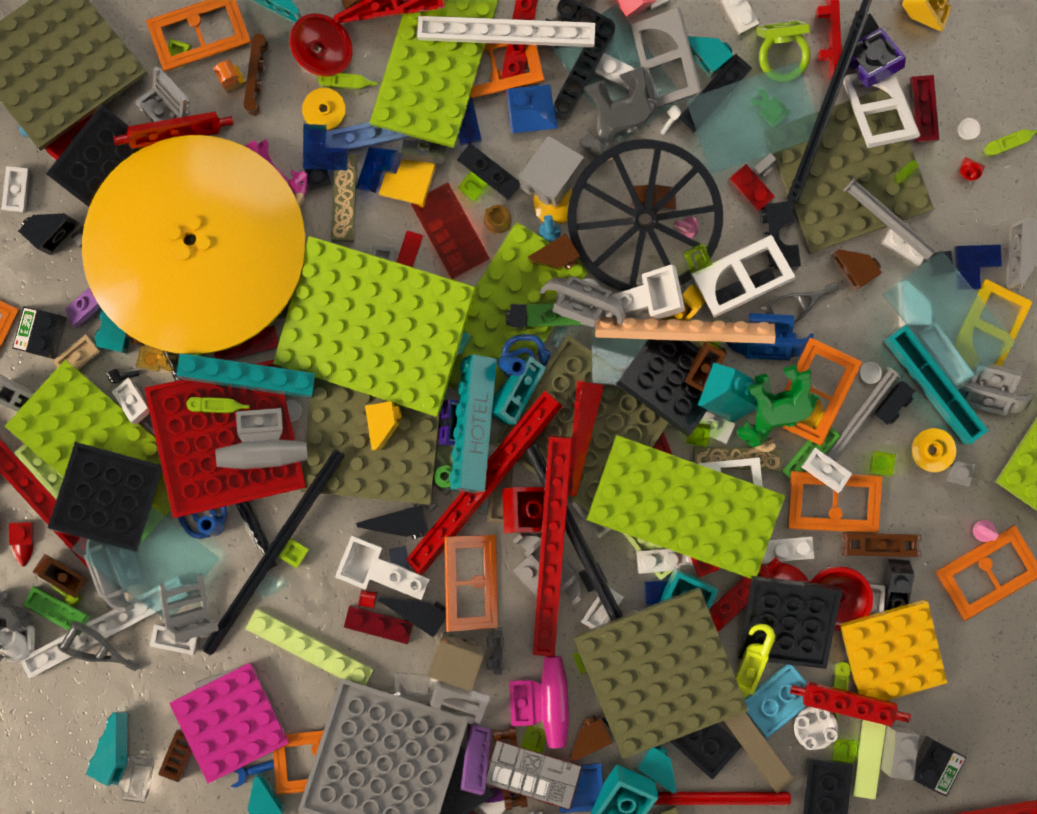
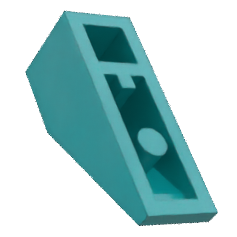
[492,356,546,425]

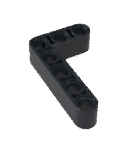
[554,0,616,119]

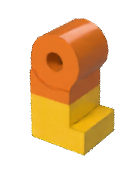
[213,60,246,93]

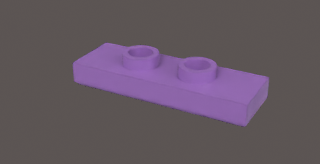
[65,287,101,328]
[461,724,491,795]

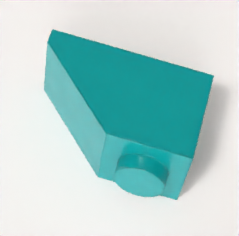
[688,36,733,77]
[635,745,677,794]
[248,773,285,814]

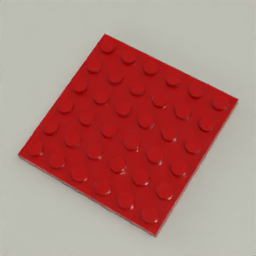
[144,359,306,518]

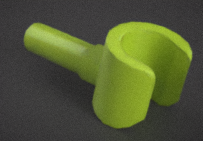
[51,585,82,605]

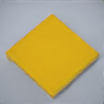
[379,154,436,207]

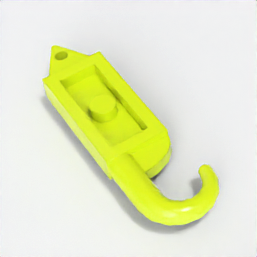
[735,624,775,698]

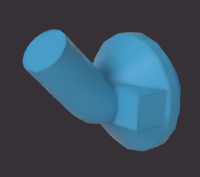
[539,215,561,242]

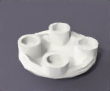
[794,707,838,750]

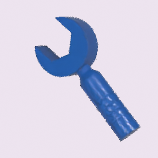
[230,760,274,788]

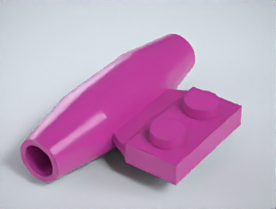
[509,656,569,748]

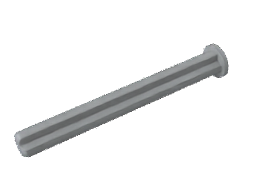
[843,177,935,259]
[825,367,902,462]

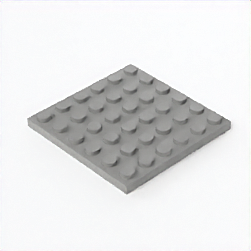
[298,678,469,814]

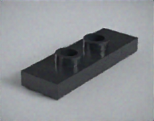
[457,143,520,201]

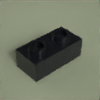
[506,304,527,331]
[871,381,915,426]

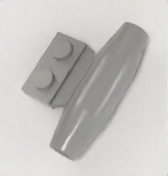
[216,408,308,469]

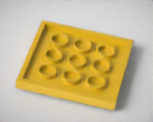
[840,599,947,701]

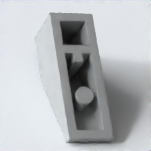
[0,374,35,412]

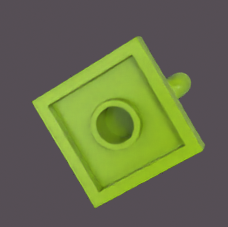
[756,20,811,82]

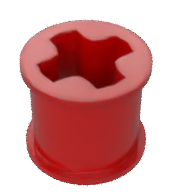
[358,589,377,609]

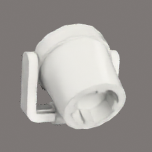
[0,625,35,662]

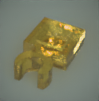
[136,345,178,372]

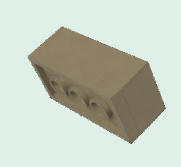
[427,632,485,692]

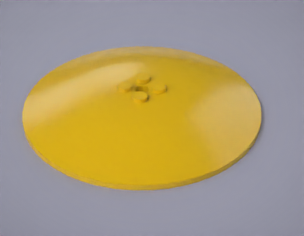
[82,135,306,355]

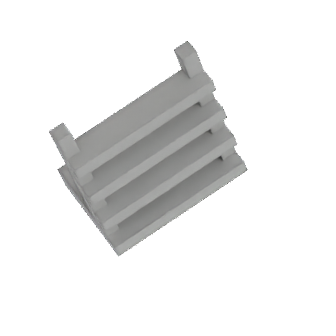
[136,66,190,122]
[158,574,218,643]

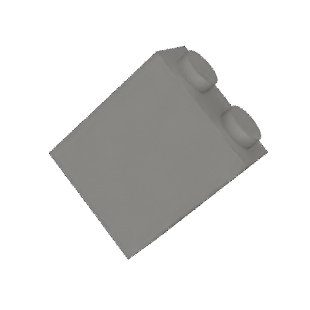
[518,136,586,207]
[880,725,919,781]

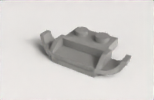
[540,276,625,328]
[955,360,1033,416]
[513,533,582,606]
[84,539,144,612]

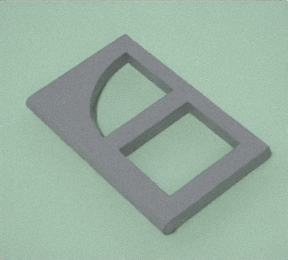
[631,7,702,109]
[430,680,490,726]

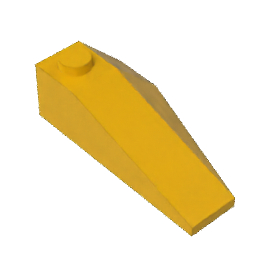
[902,0,951,31]

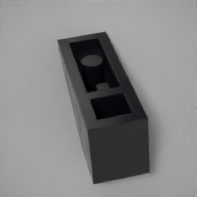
[356,505,428,540]
[378,595,446,637]

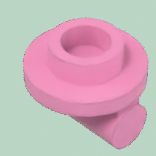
[674,217,699,239]
[973,520,999,542]

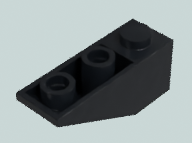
[883,559,915,611]

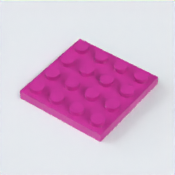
[169,662,289,784]

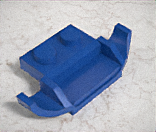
[726,313,814,361]

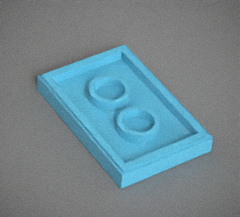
[744,664,807,739]

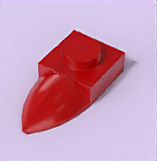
[9,522,34,567]

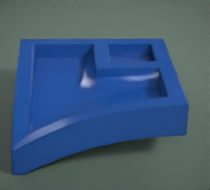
[506,84,558,133]
[559,763,604,814]

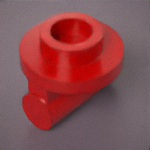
[960,156,985,180]

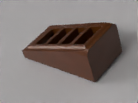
[158,730,192,782]

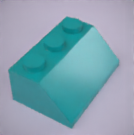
[698,363,758,422]

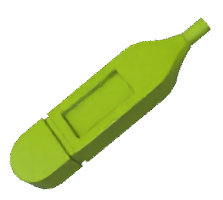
[318,73,378,90]
[984,129,1037,157]
[187,397,249,413]
[832,661,850,723]

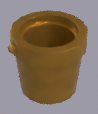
[484,205,512,234]

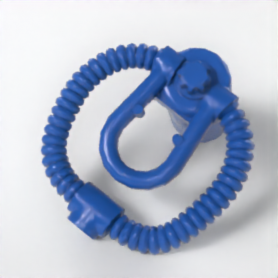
[498,334,551,379]
[177,506,228,539]

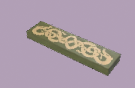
[331,153,357,242]
[693,446,783,471]

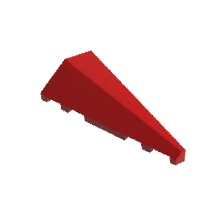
[333,0,446,24]
[568,381,604,496]

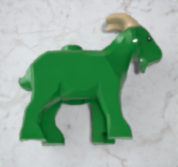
[737,365,820,452]

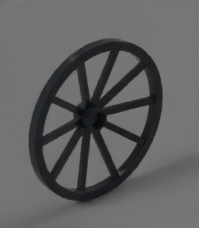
[567,139,723,291]

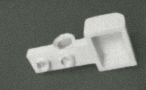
[600,265,685,319]
[335,535,430,600]

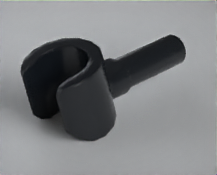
[106,369,140,384]

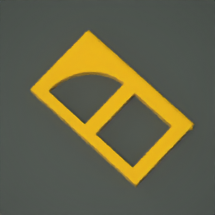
[953,279,1033,370]

